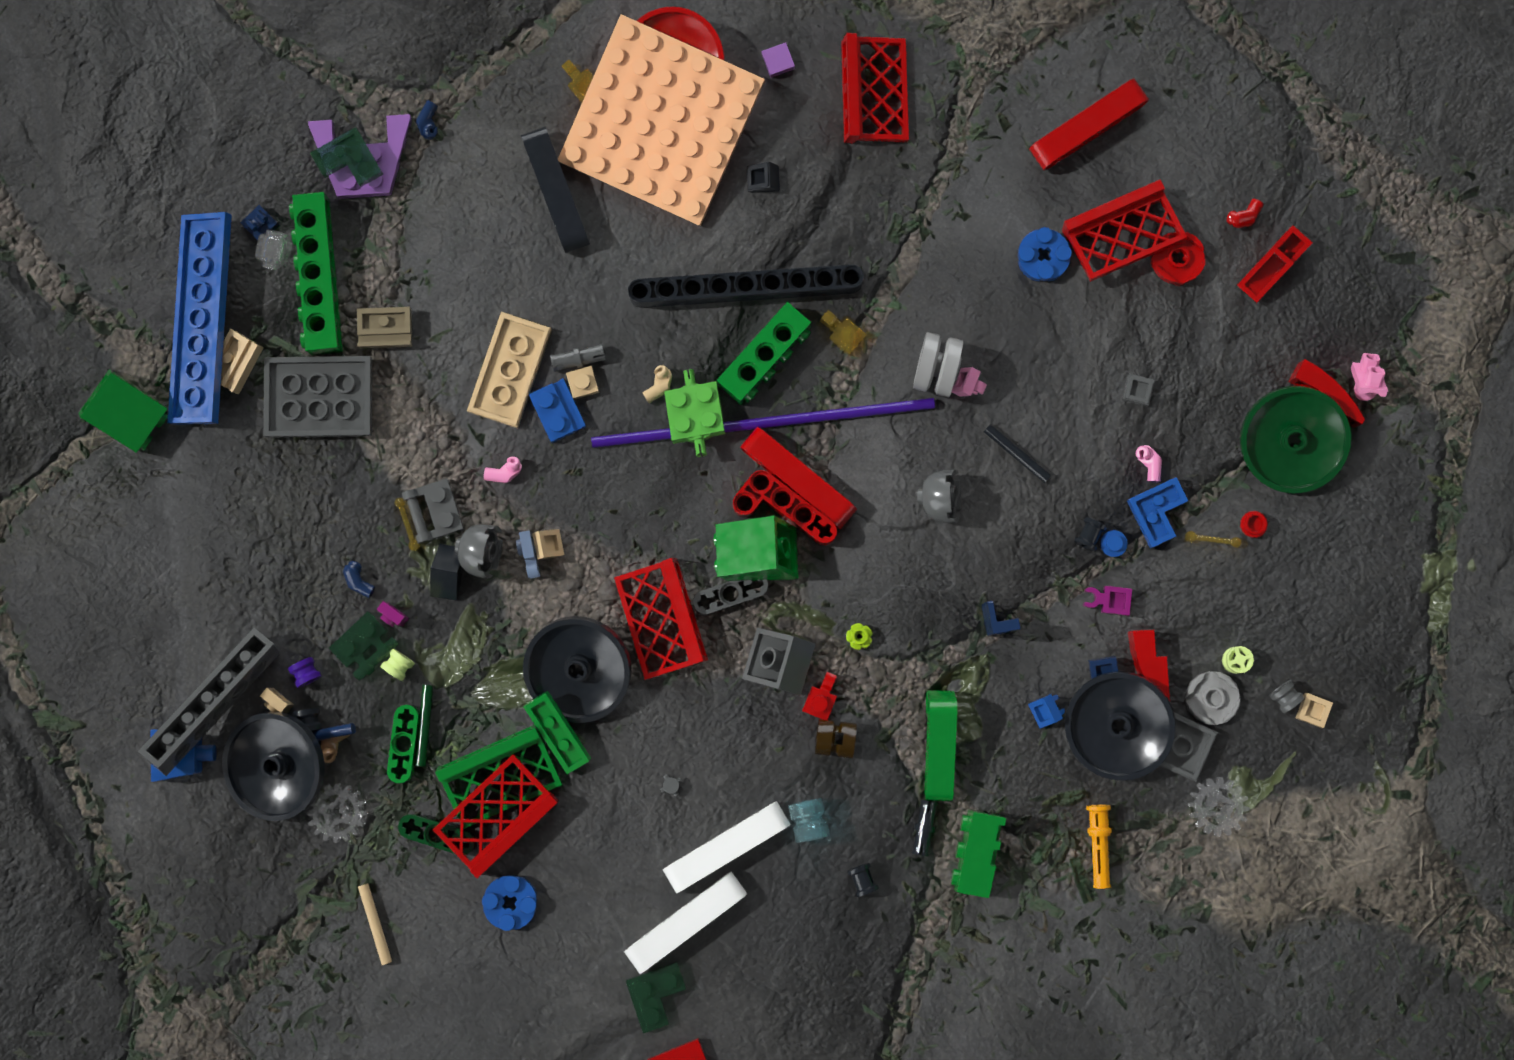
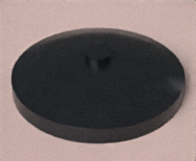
[523,616,632,723]
[1065,671,1176,781]
[222,712,325,821]

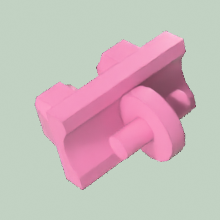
[1351,353,1388,401]

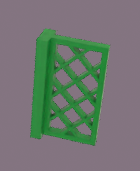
[435,724,562,829]

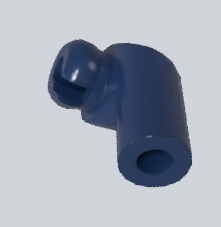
[416,100,438,140]
[343,561,375,598]

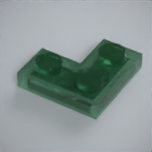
[310,127,383,187]
[626,962,686,1033]

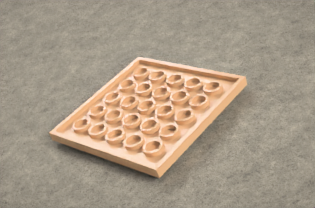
[558,14,765,226]

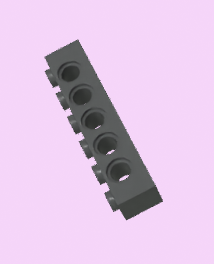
[138,628,280,776]

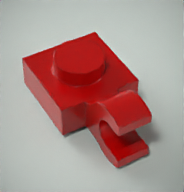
[802,672,837,720]

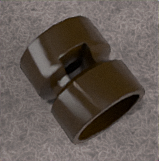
[815,719,857,759]

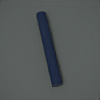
[312,723,356,741]

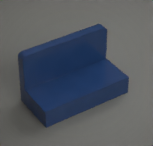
[982,601,1020,636]

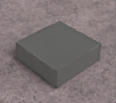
[1122,373,1155,407]

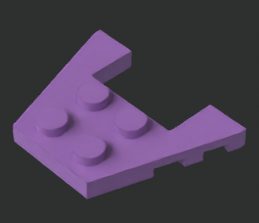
[308,114,412,199]

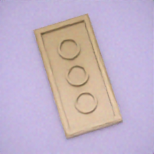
[467,312,552,429]

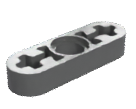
[693,580,768,615]

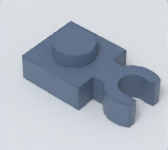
[516,530,541,579]

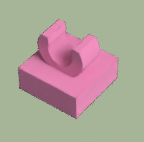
[952,367,987,397]

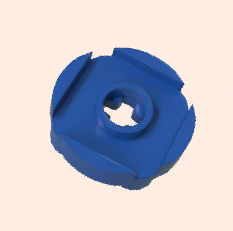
[1018,227,1072,282]
[482,875,537,931]

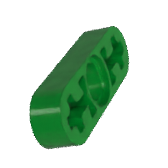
[387,705,420,783]

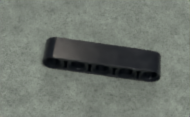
[521,127,590,254]

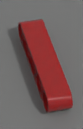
[1029,78,1149,171]
[740,427,857,530]

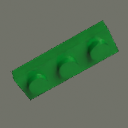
[523,691,591,774]

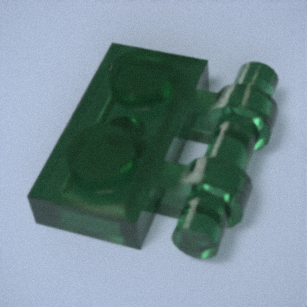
[329,611,399,681]

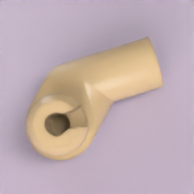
[642,365,672,404]

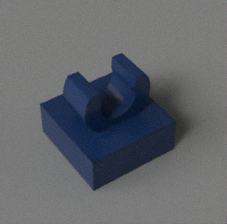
[240,205,280,243]

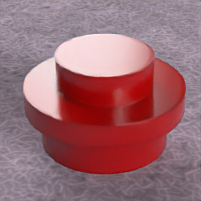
[1240,511,1268,538]

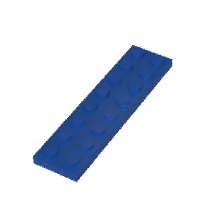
[167,212,232,425]

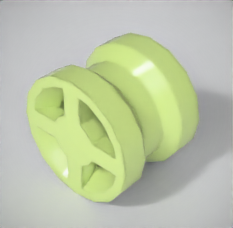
[1222,646,1254,674]
[380,649,415,681]

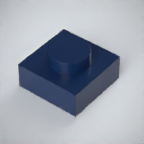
[1088,656,1118,679]

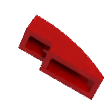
[1237,225,1313,303]
[1288,359,1365,428]
[1128,630,1170,701]

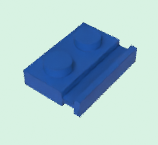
[528,378,586,443]

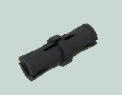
[912,800,938,857]

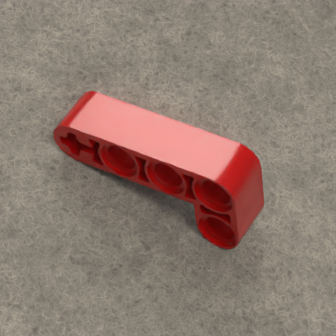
[733,470,837,545]

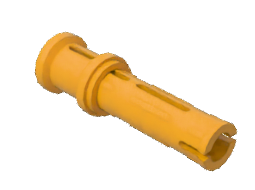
[1086,804,1112,889]

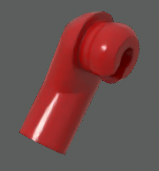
[1226,199,1264,228]

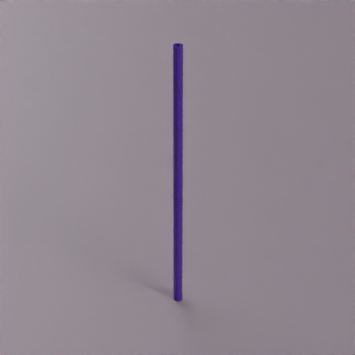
[591,398,935,448]

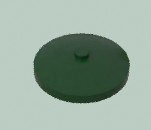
[1240,386,1351,493]

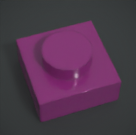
[376,601,409,627]

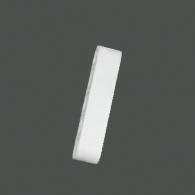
[662,801,791,893]
[624,871,748,974]

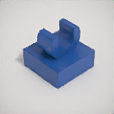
[1028,694,1065,728]

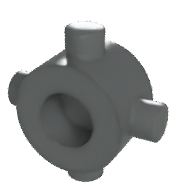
[660,774,682,797]

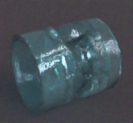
[788,798,830,843]

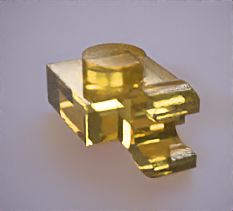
[562,60,594,102]
[820,310,867,356]

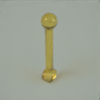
[395,497,420,551]
[1185,531,1241,548]

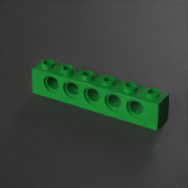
[289,192,343,356]

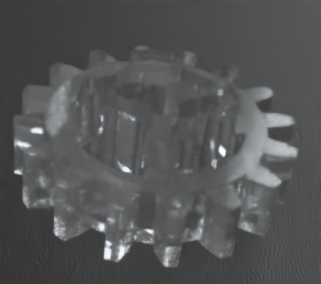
[1188,777,1250,837]
[307,783,368,843]

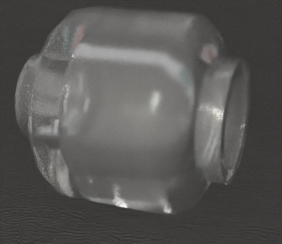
[255,230,293,270]

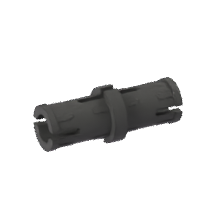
[550,344,606,372]

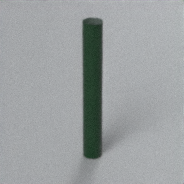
[415,685,433,767]

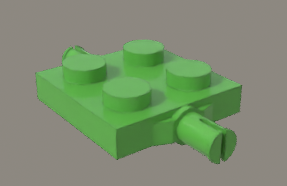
[664,369,725,457]

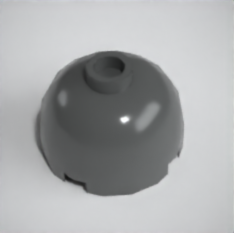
[917,469,961,523]
[455,524,503,579]

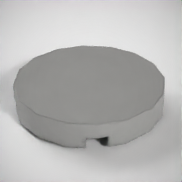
[1185,671,1240,725]

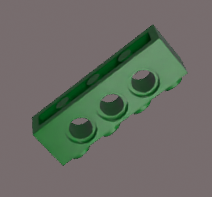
[717,302,811,405]

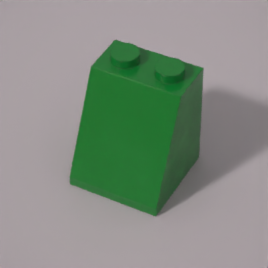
[79,369,168,453]
[713,516,798,582]

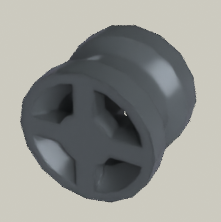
[1269,680,1305,713]

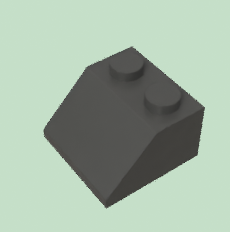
[742,627,815,696]

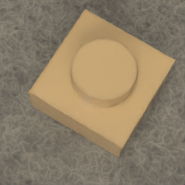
[566,366,599,400]
[532,529,564,559]
[260,688,294,713]
[1296,693,1333,728]

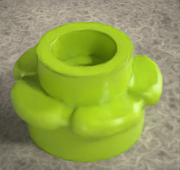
[846,623,872,650]

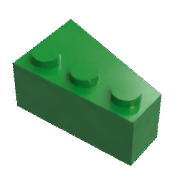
[951,810,1006,898]

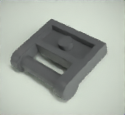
[402,478,465,544]

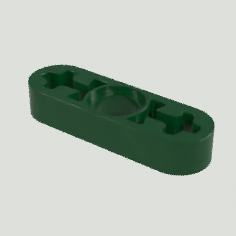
[398,814,476,855]

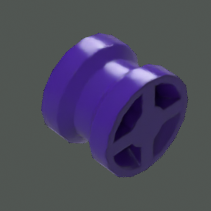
[288,657,322,688]

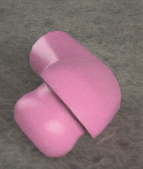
[1136,445,1162,482]
[484,457,522,483]

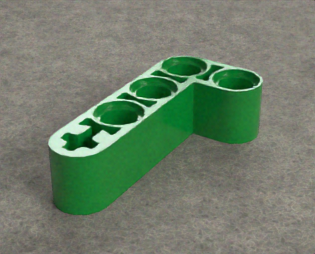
[925,690,957,801]

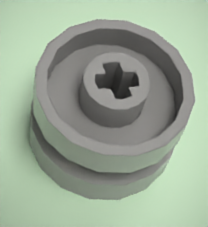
[913,332,963,398]

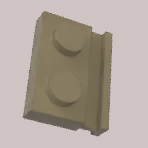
[357,307,412,349]

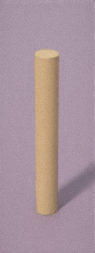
[358,883,392,965]

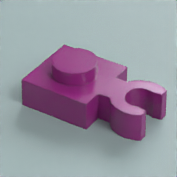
[1083,586,1132,616]

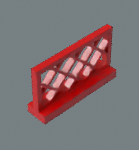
[841,33,909,143]
[1062,179,1187,282]
[614,558,708,680]
[433,754,558,878]

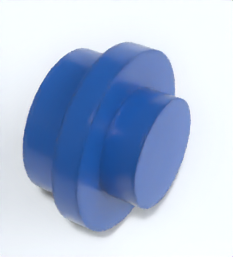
[1100,530,1127,557]

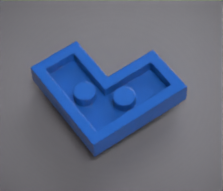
[1127,477,1188,548]

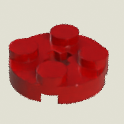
[1150,232,1206,286]

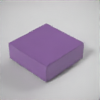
[761,42,795,78]

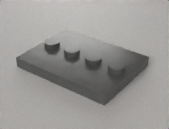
[263,356,372,438]

